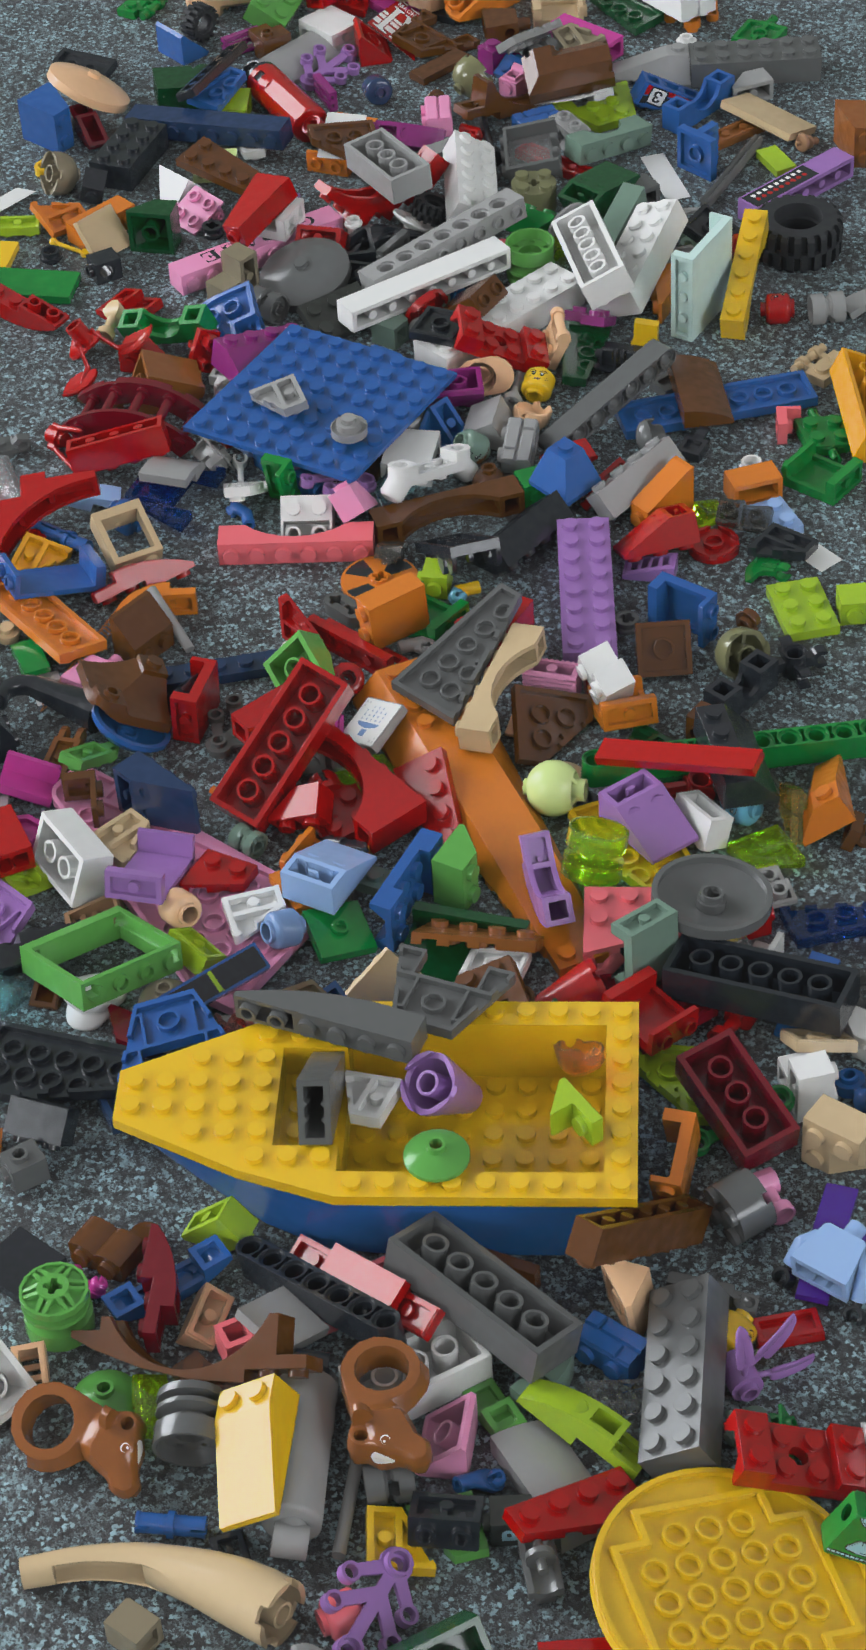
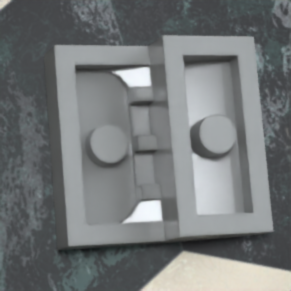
[138,456,206,488]

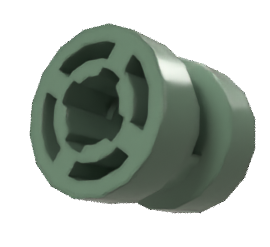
[228,822,268,860]

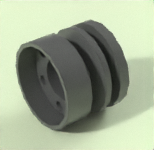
[152,1379,224,1467]

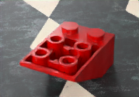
[613,502,701,562]

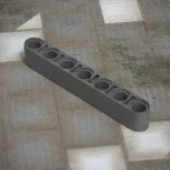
[538,339,676,451]

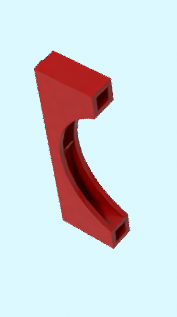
[231,683,427,854]

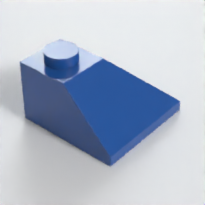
[529,436,602,507]

